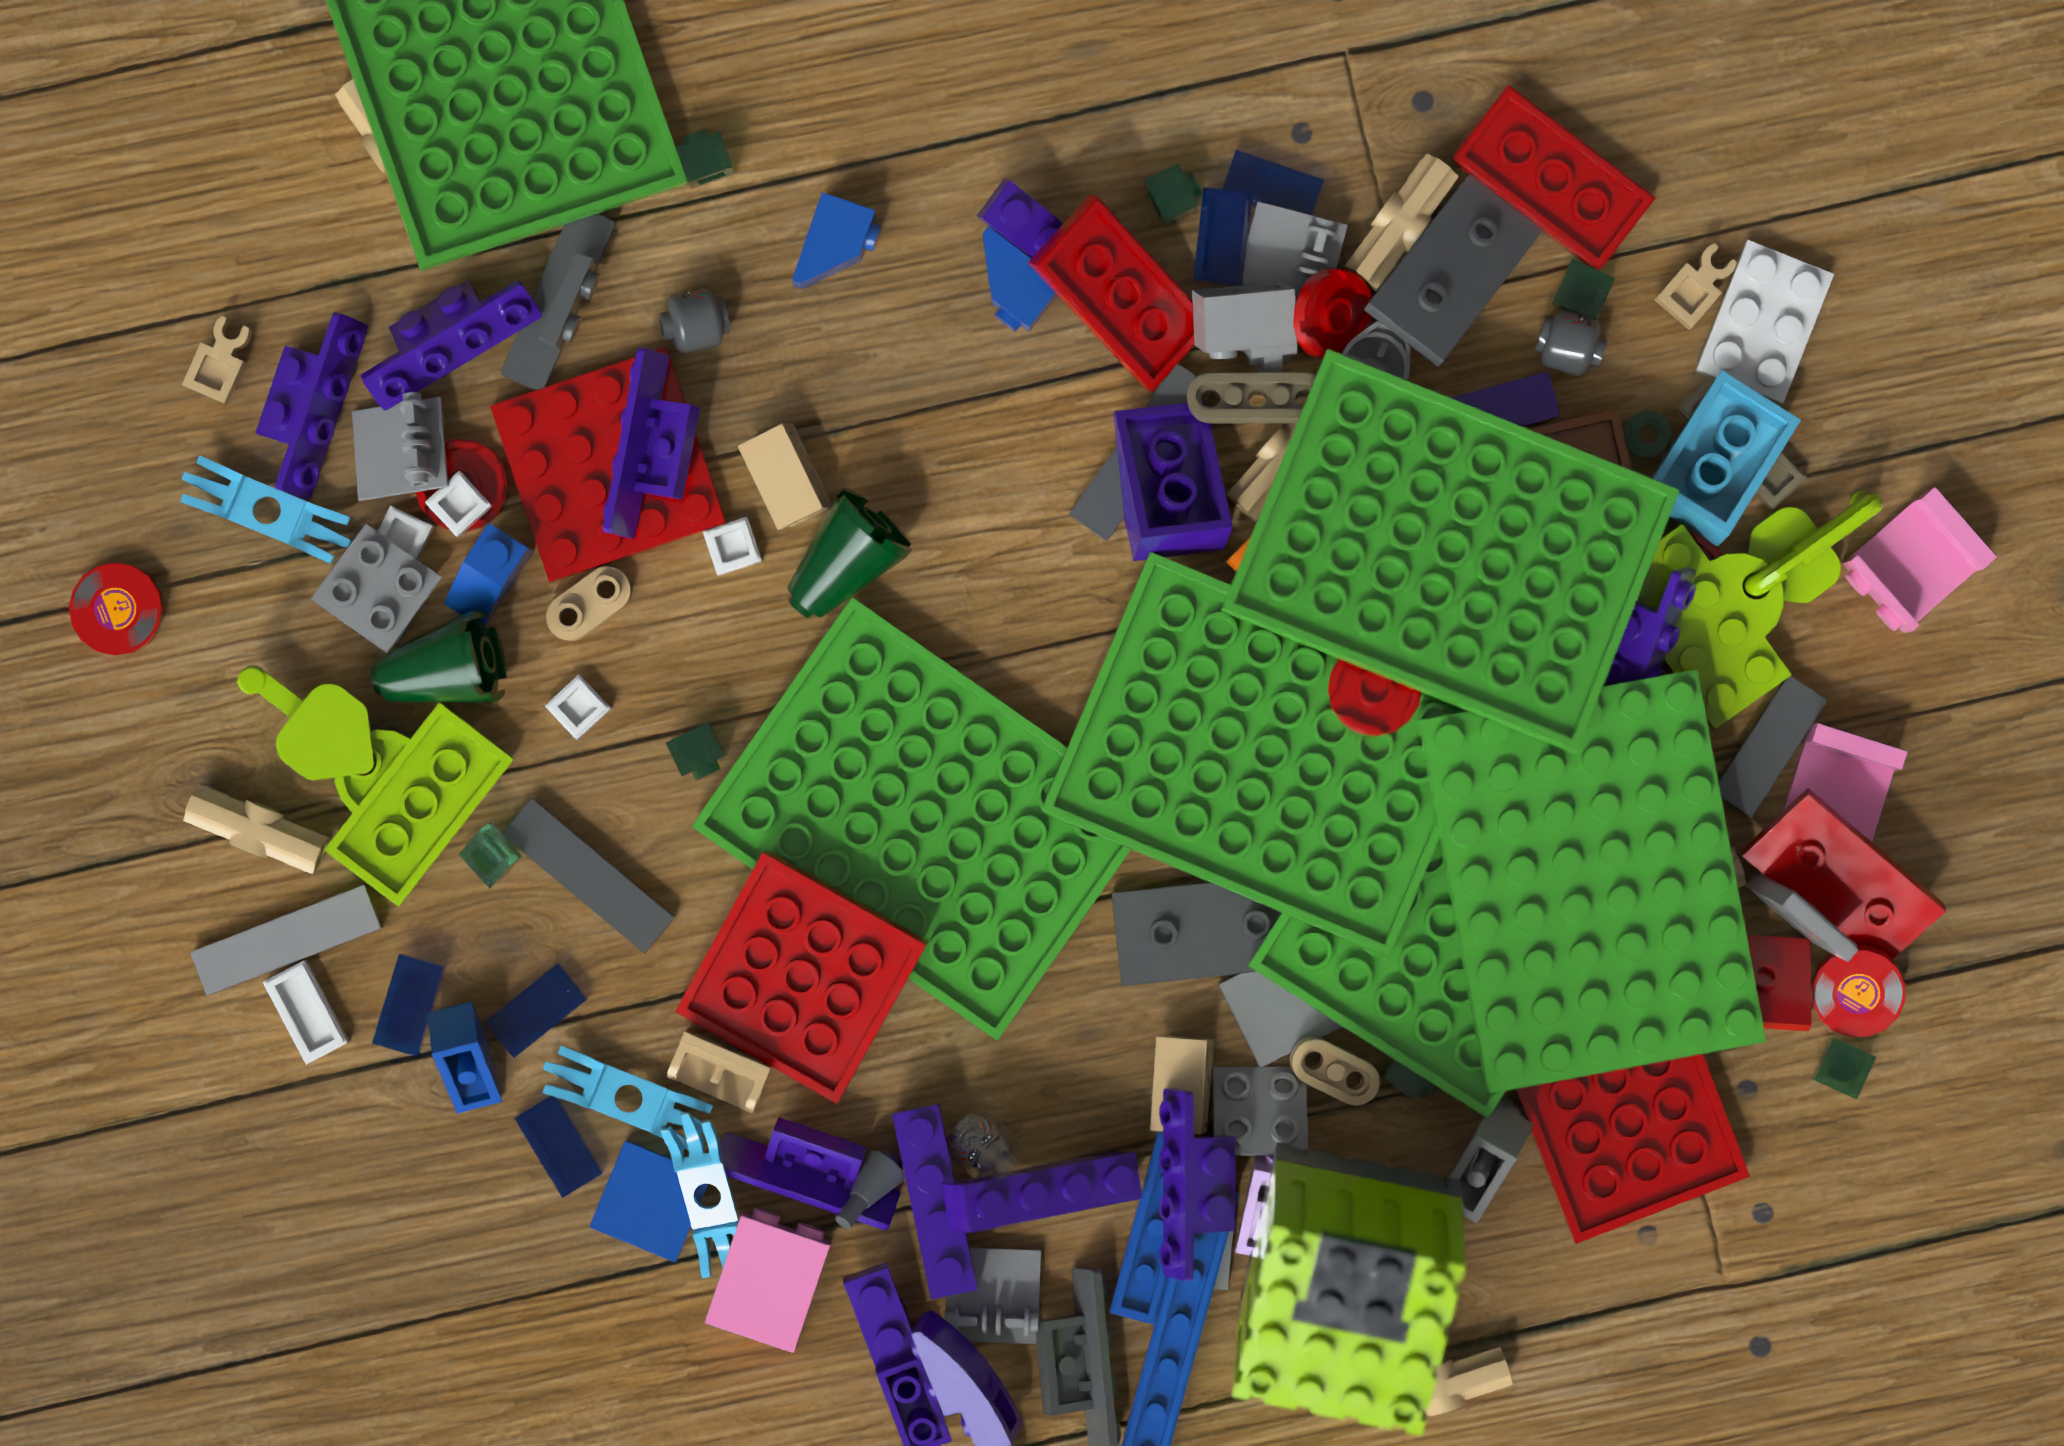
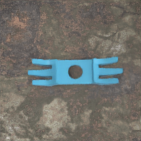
[180,455,352,564]
[542,1045,713,1150]
[661,1112,739,1279]

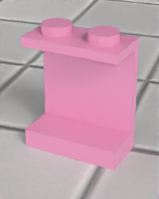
[1842,487,1997,633]
[1783,723,1907,842]
[705,1208,832,1353]

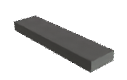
[1069,364,1210,542]
[502,798,676,954]

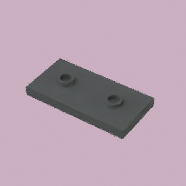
[1364,174,1543,367]
[1112,883,1282,986]

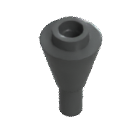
[835,1150,905,1229]

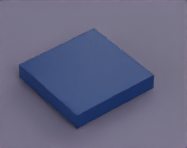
[589,1140,708,1263]

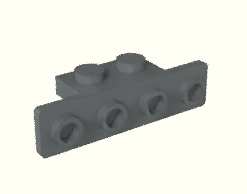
[501,214,615,390]
[1035,1267,1121,1446]

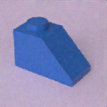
[792,192,882,289]
[983,227,1057,332]
[444,523,534,627]
[427,1001,502,1114]

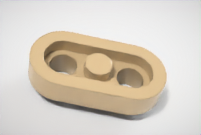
[546,567,632,641]
[1290,1036,1380,1106]

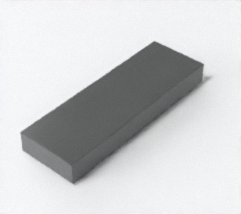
[1718,676,1828,817]

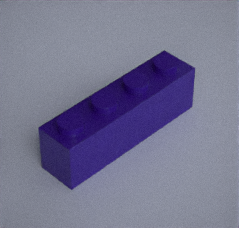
[892,1104,979,1300]
[942,1151,1143,1233]

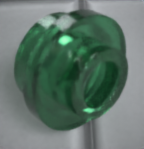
[1624,411,1672,458]

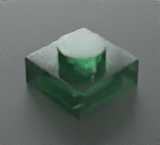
[1551,259,1615,320]
[458,822,522,889]
[1811,1037,1876,1099]

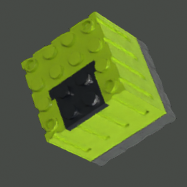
[1232,1142,1465,1436]

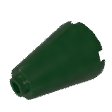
[787,488,912,618]
[370,609,507,702]

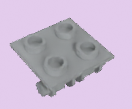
[1236,202,1348,303]
[352,392,449,501]
[311,524,442,653]
[1213,1067,1308,1156]
[945,1248,1041,1344]

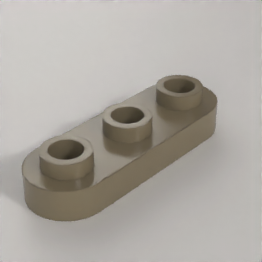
[1187,373,1316,423]

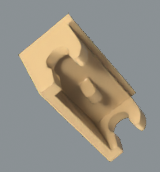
[738,423,832,530]
[667,1029,773,1114]
[1150,1036,1215,1134]

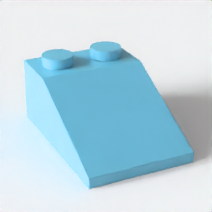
[1651,370,1801,547]

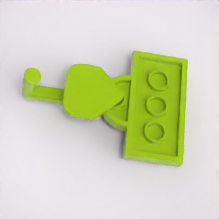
[1637,490,1883,729]
[237,664,514,907]

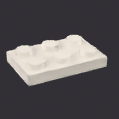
[1694,240,1834,405]

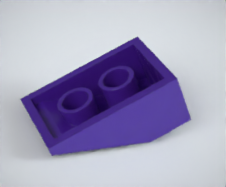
[1113,401,1233,561]

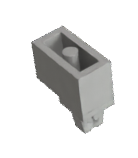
[1192,281,1297,373]
[1448,1097,1534,1223]

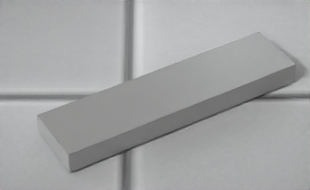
[190,884,383,996]

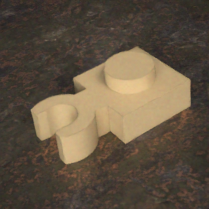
[1654,243,1737,330]
[182,316,252,405]

